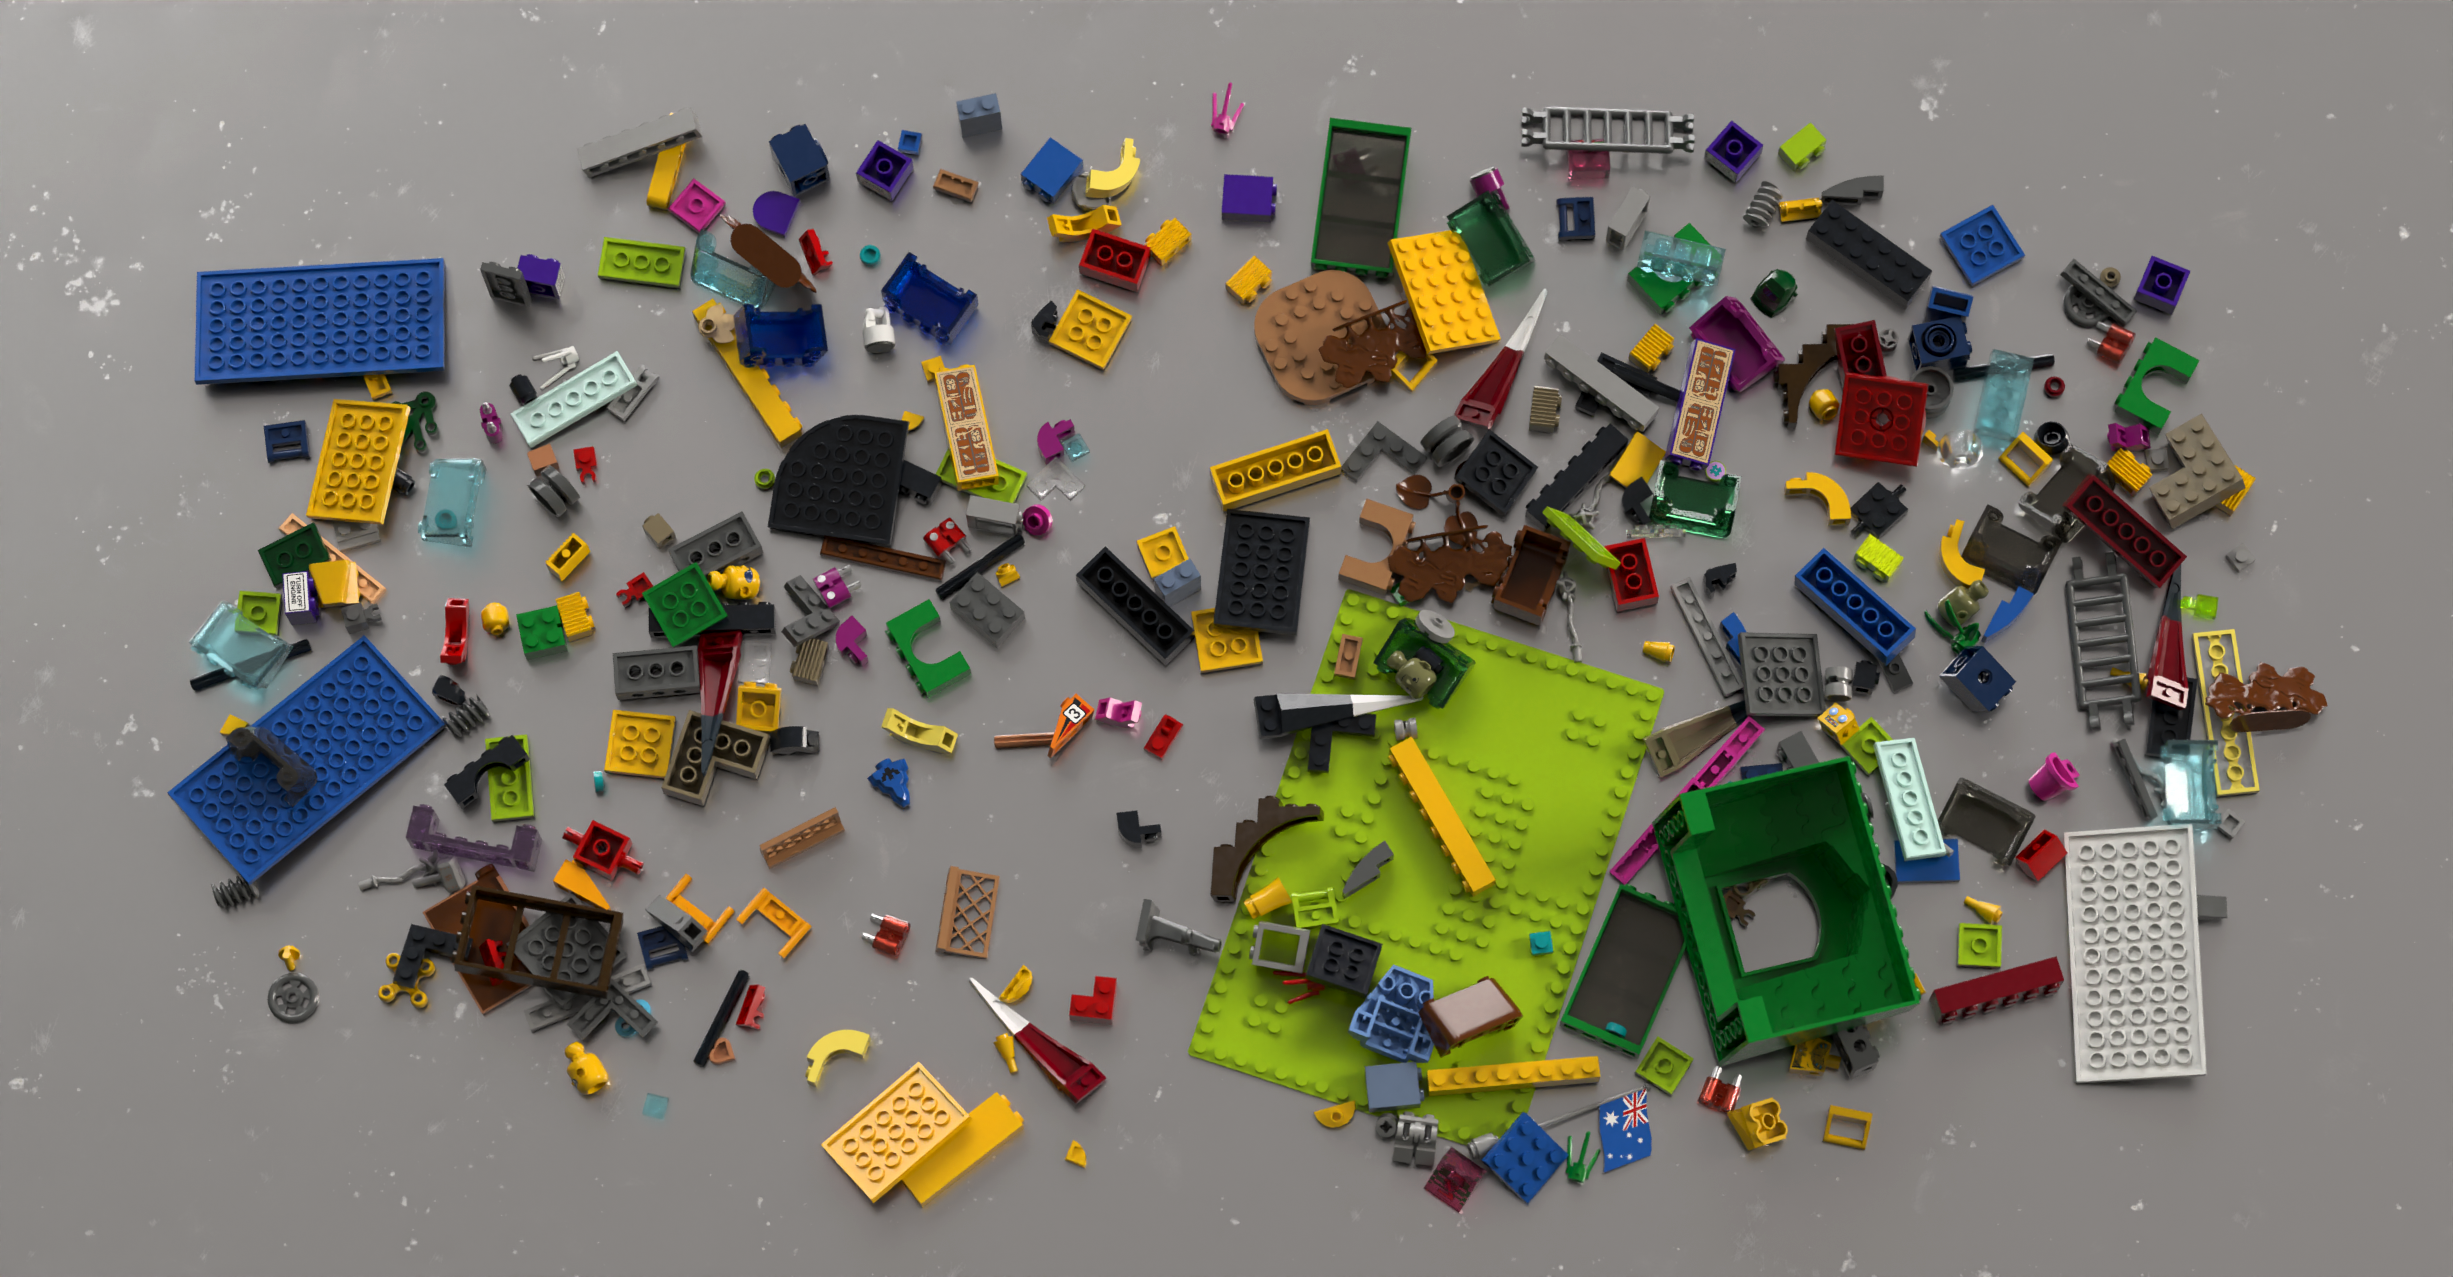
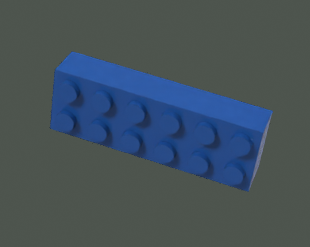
[1794,548,1916,666]

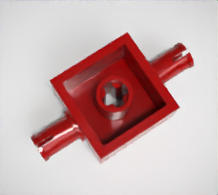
[562,820,644,881]

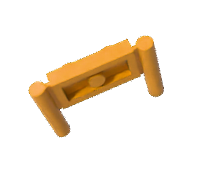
[666,873,735,944]
[736,887,812,959]

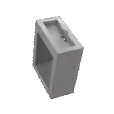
[1606,187,1650,250]
[966,495,1024,536]
[1249,921,1310,973]

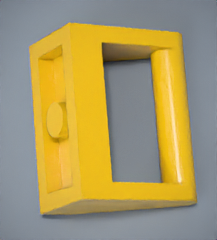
[1391,351,1438,392]
[1998,432,2053,487]
[1823,1105,1873,1150]

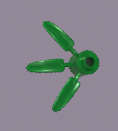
[1924,599,1981,655]

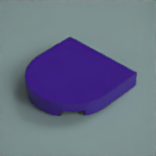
[753,191,800,237]

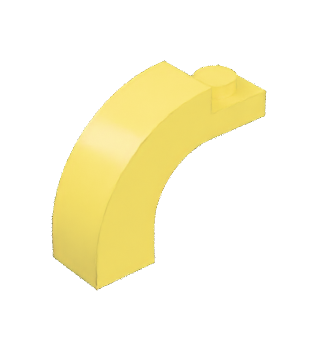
[1085,138,1140,198]
[881,708,958,754]
[805,1030,871,1087]

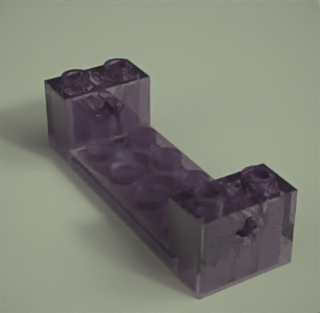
[406,804,542,872]

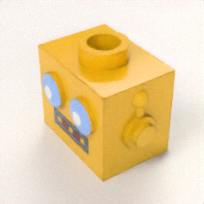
[1817,702,1860,745]

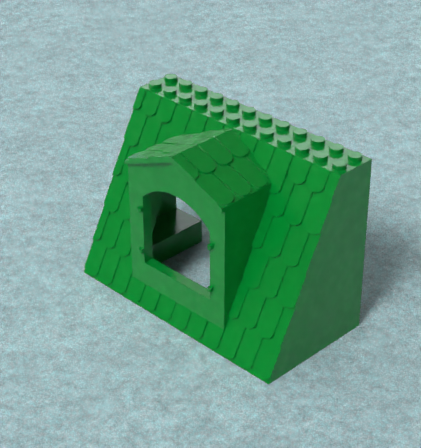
[1652,756,1921,1067]

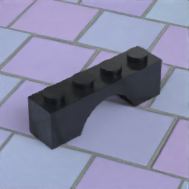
[444,735,530,809]

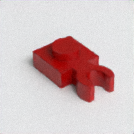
[573,446,597,484]
[616,572,653,607]

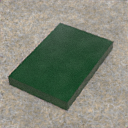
[258,522,332,588]

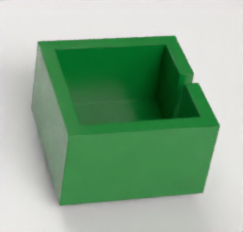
[516,605,568,660]

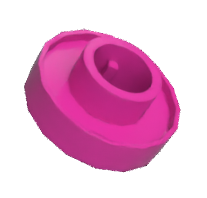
[1023,504,1053,535]

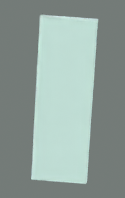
[510,351,638,448]
[1873,738,1946,861]

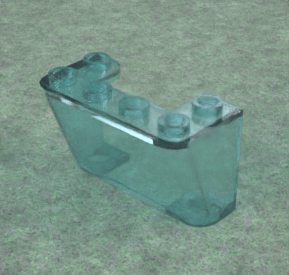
[189,601,293,690]

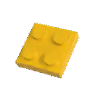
[1136,526,1189,580]

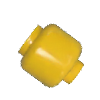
[1809,389,1840,420]
[481,602,510,635]

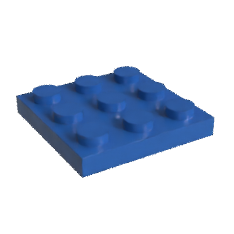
[1940,205,2025,286]
[1482,1112,1568,1203]

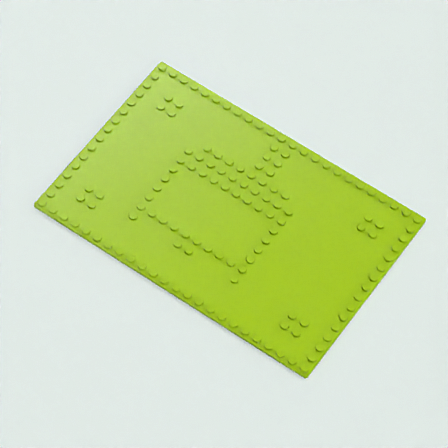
[1188,589,1664,1146]

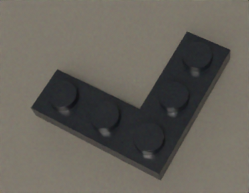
[1575,352,1657,416]
[1308,714,1376,773]
[393,924,473,989]

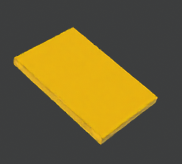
[1609,431,1666,488]

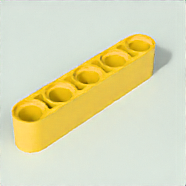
[646,113,686,210]

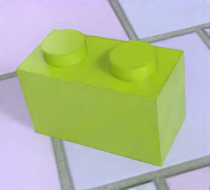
[1778,122,1827,171]

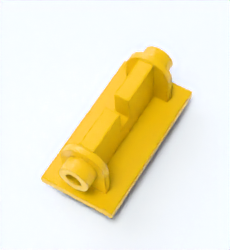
[1779,197,1822,222]

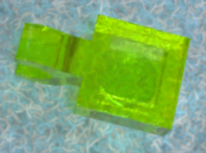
[2181,594,2218,619]

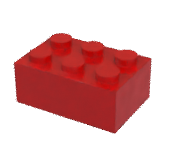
[1079,228,1151,292]
[1604,538,1659,612]

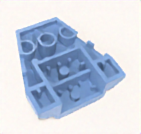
[1348,965,1434,1063]

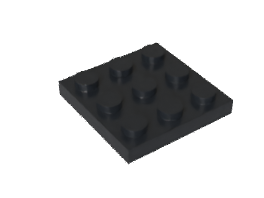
[1454,429,1538,516]
[1305,924,1383,999]

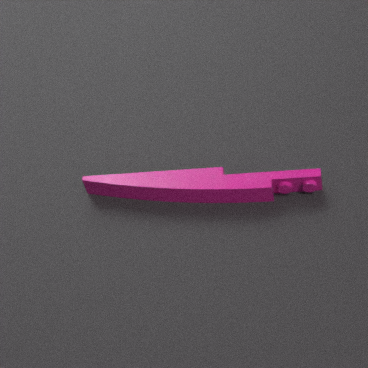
[1609,716,1765,885]

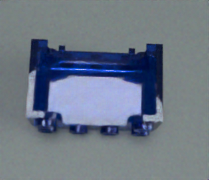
[881,252,979,346]
[733,304,828,368]

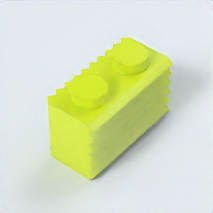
[1854,534,1904,582]

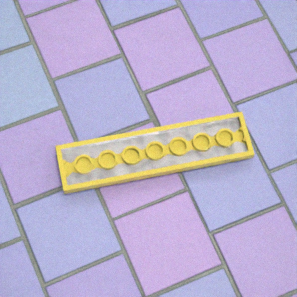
[2192,629,2260,797]

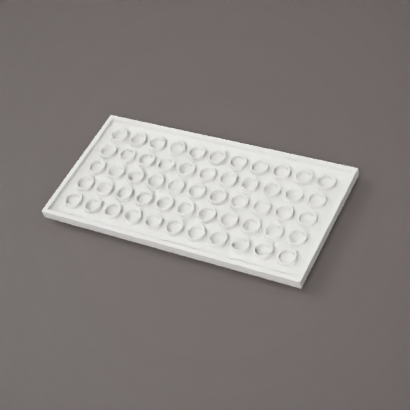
[2064,824,2207,1083]

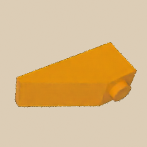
[553,859,611,910]

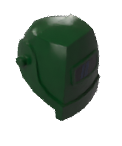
[1750,269,1798,318]

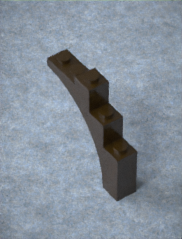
[1773,324,1853,429]
[1211,796,1324,902]

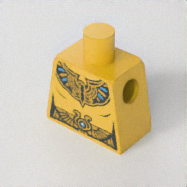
[1788,1038,1841,1076]

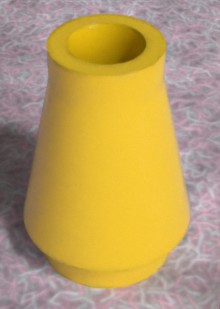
[1642,641,1675,663]

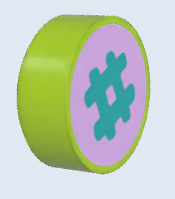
[1705,461,1726,483]

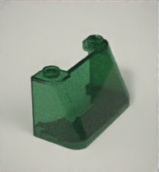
[1446,190,1536,287]
[1649,460,1742,538]
[1373,618,1476,709]

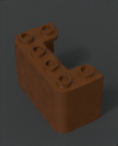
[1491,525,1571,626]

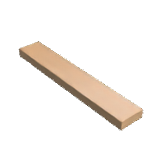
[278,513,387,604]

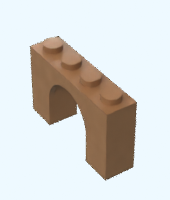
[1338,499,1416,596]

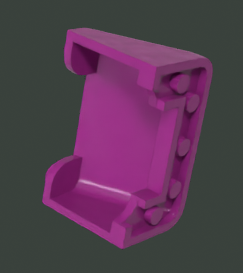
[1689,296,1785,392]

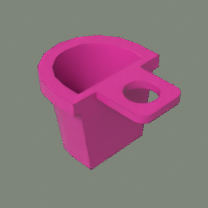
[2029,752,2079,801]

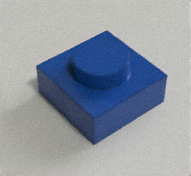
[898,130,922,155]

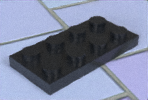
[2145,677,2198,761]

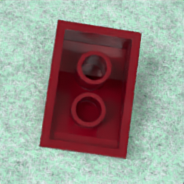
[1834,320,1887,388]

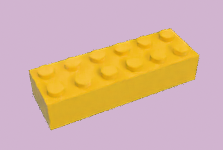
[1210,429,1341,512]

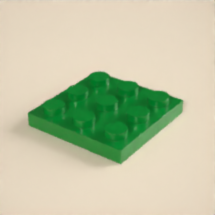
[642,562,728,648]

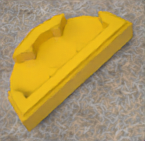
[999,965,1033,1003]
[1314,1100,1356,1127]

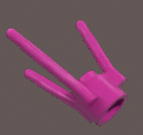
[1211,82,1244,134]

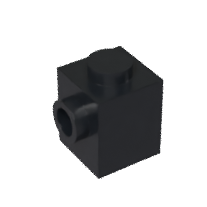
[1851,660,1880,695]

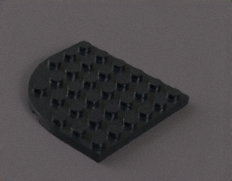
[768,415,909,545]

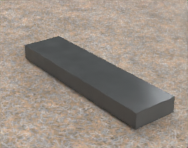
[2060,259,2137,327]
[2114,739,2158,821]

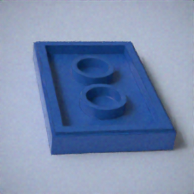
[1894,839,1960,883]

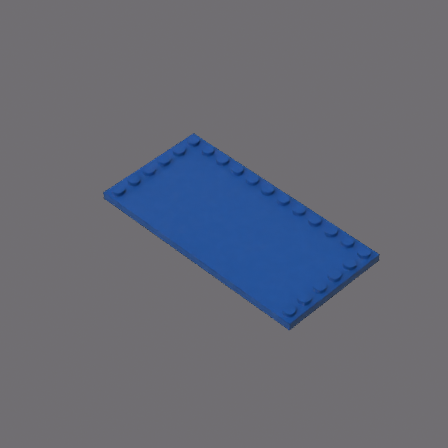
[195,258,444,385]
[167,635,446,885]

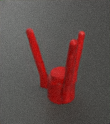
[1273,971,1325,1004]

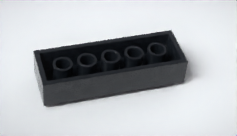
[1806,200,1932,310]
[1076,546,1195,666]

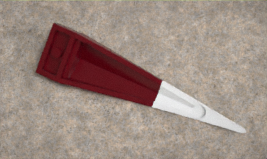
[1454,289,1547,430]
[968,978,1106,1104]

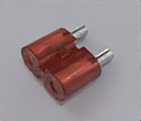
[2087,321,2136,364]
[862,914,911,957]
[1698,1066,1742,1114]

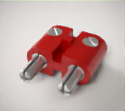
[923,518,972,565]

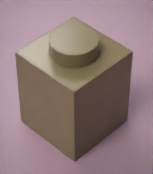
[642,513,676,550]

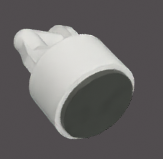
[863,306,895,353]

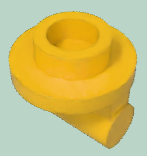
[995,563,1020,587]
[278,945,300,971]

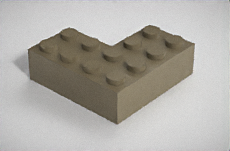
[2149,414,2245,529]
[661,710,770,806]

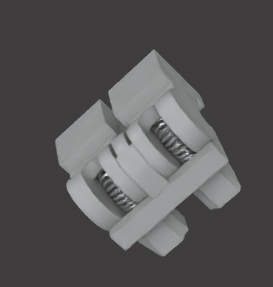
[1392,1111,1438,1166]

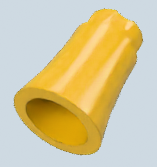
[1243,877,1292,919]

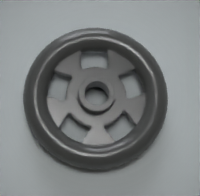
[2064,285,2109,327]
[268,973,318,1023]

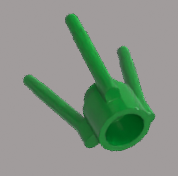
[1565,1131,1601,1183]

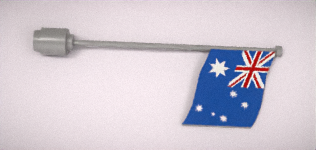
[1467,1082,1652,1173]

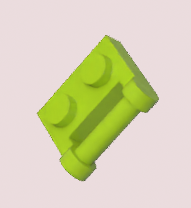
[1291,887,1339,929]

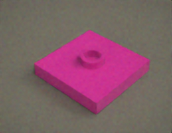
[668,178,726,234]

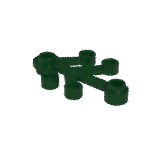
[392,392,438,461]

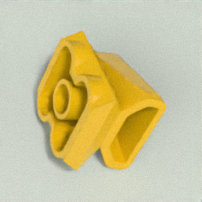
[309,560,360,608]
[1727,1097,1788,1151]

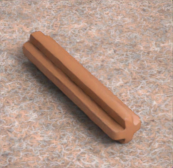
[994,732,1054,748]

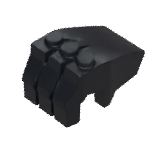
[1031,301,1058,344]
[1703,563,1737,599]

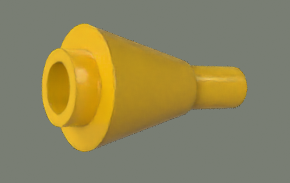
[2110,667,2149,691]
[1964,896,2003,925]
[993,1033,1018,1073]

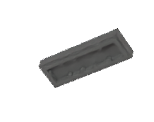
[1875,654,1913,693]

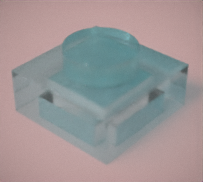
[1061,433,1090,462]
[642,1093,669,1120]

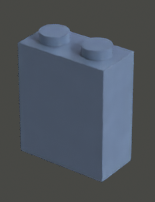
[956,93,1002,138]
[1154,559,1201,607]
[1365,1062,1424,1113]

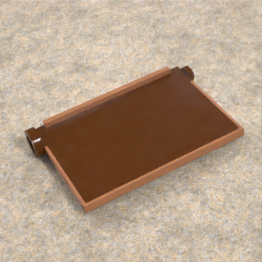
[422,864,533,1015]

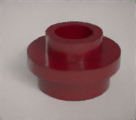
[2044,376,2065,397]

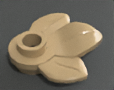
[698,304,739,343]

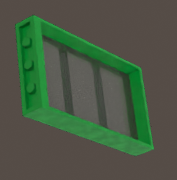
[1311,118,1412,279]
[1560,884,1686,1059]

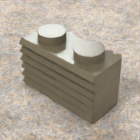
[1529,386,1562,433]
[790,638,829,686]

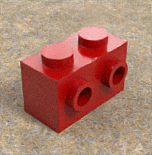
[2015,829,2067,881]

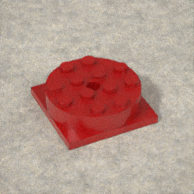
[1835,372,1929,467]

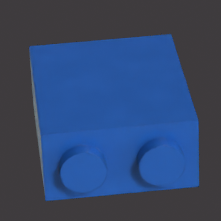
[1021,137,1083,204]
[1927,286,1973,317]

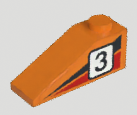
[1047,694,1095,758]

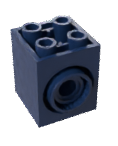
[769,124,830,197]
[1908,316,1972,371]
[1939,646,2016,712]

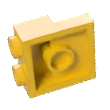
[736,681,782,731]

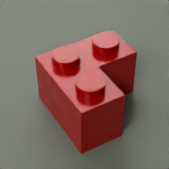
[1069,976,1117,1025]

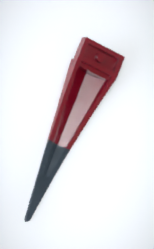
[2146,565,2189,710]
[698,630,743,777]

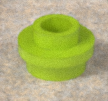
[754,469,775,489]

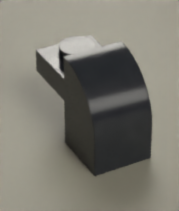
[1622,477,1653,526]
[770,726,819,755]
[1117,810,1162,848]

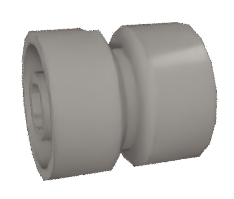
[1825,666,1853,702]

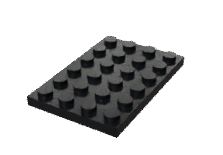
[1213,509,1310,635]

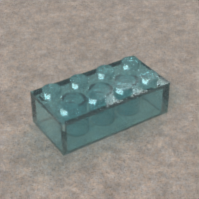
[1637,231,1726,286]
[1973,349,2034,442]

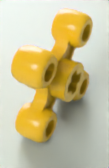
[378,953,435,1008]

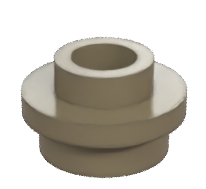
[2100,267,2121,288]

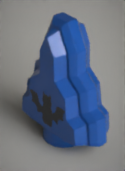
[867,758,910,808]

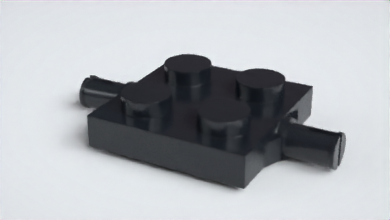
[1850,482,1908,539]

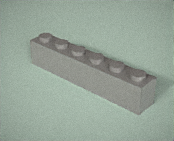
[577,107,702,178]
[1544,334,1659,432]

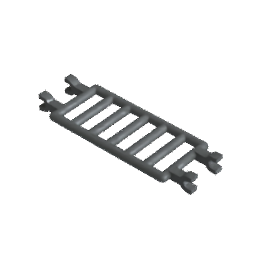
[1522,107,1695,154]
[2065,552,2142,731]

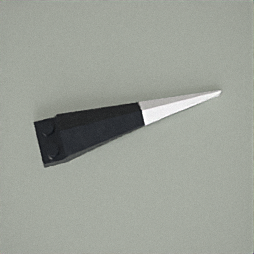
[1253,693,1424,739]

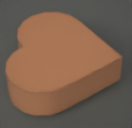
[709,1038,735,1065]

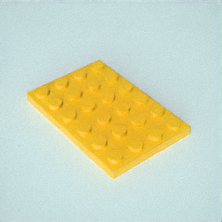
[1387,229,1501,354]
[306,399,411,525]
[821,1062,972,1203]

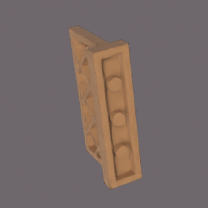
[759,807,845,869]
[935,866,1000,959]

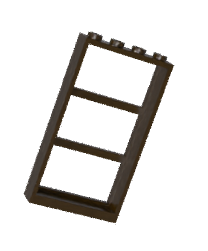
[451,885,624,999]

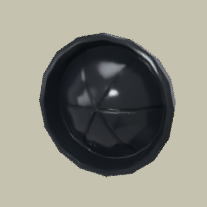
[2033,421,2070,455]

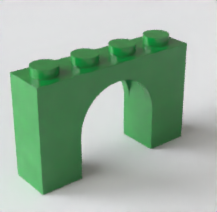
[1627,222,1722,315]
[2114,337,2200,435]
[885,599,971,698]

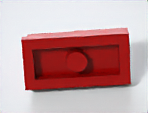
[798,229,833,275]
[1144,714,1183,760]
[479,939,506,986]
[736,984,765,1029]

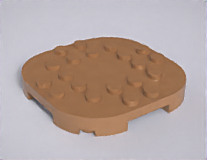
[1254,270,1387,405]

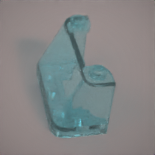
[690,229,776,311]
[418,458,486,547]
[2160,740,2222,829]

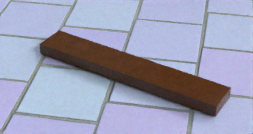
[820,536,947,582]

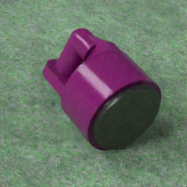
[1469,167,1510,213]

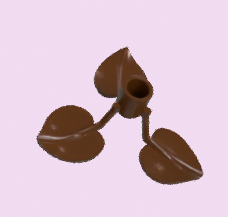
[1396,460,1478,548]

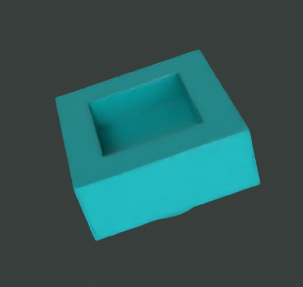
[1529,931,1553,956]

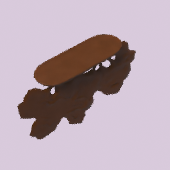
[720,215,817,293]
[1319,300,1427,388]
[1387,525,1512,603]
[2205,662,2328,732]

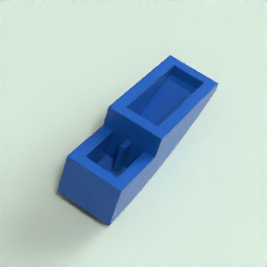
[1981,586,2034,643]
[1719,612,1746,667]

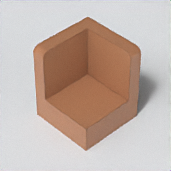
[527,444,559,477]

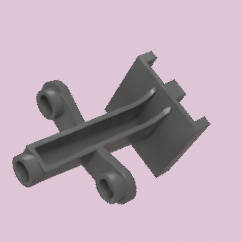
[1136,899,1222,955]

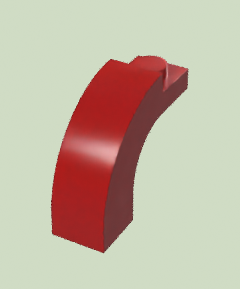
[440,598,469,665]

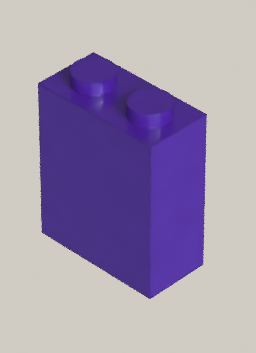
[1222,174,1277,222]

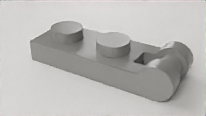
[607,365,659,421]

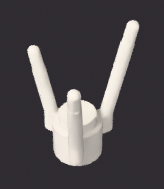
[532,346,579,390]

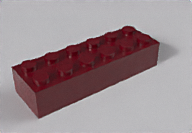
[2062,474,2187,588]
[1929,956,2064,1024]

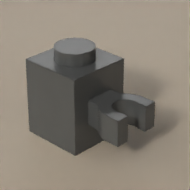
[341,603,382,634]

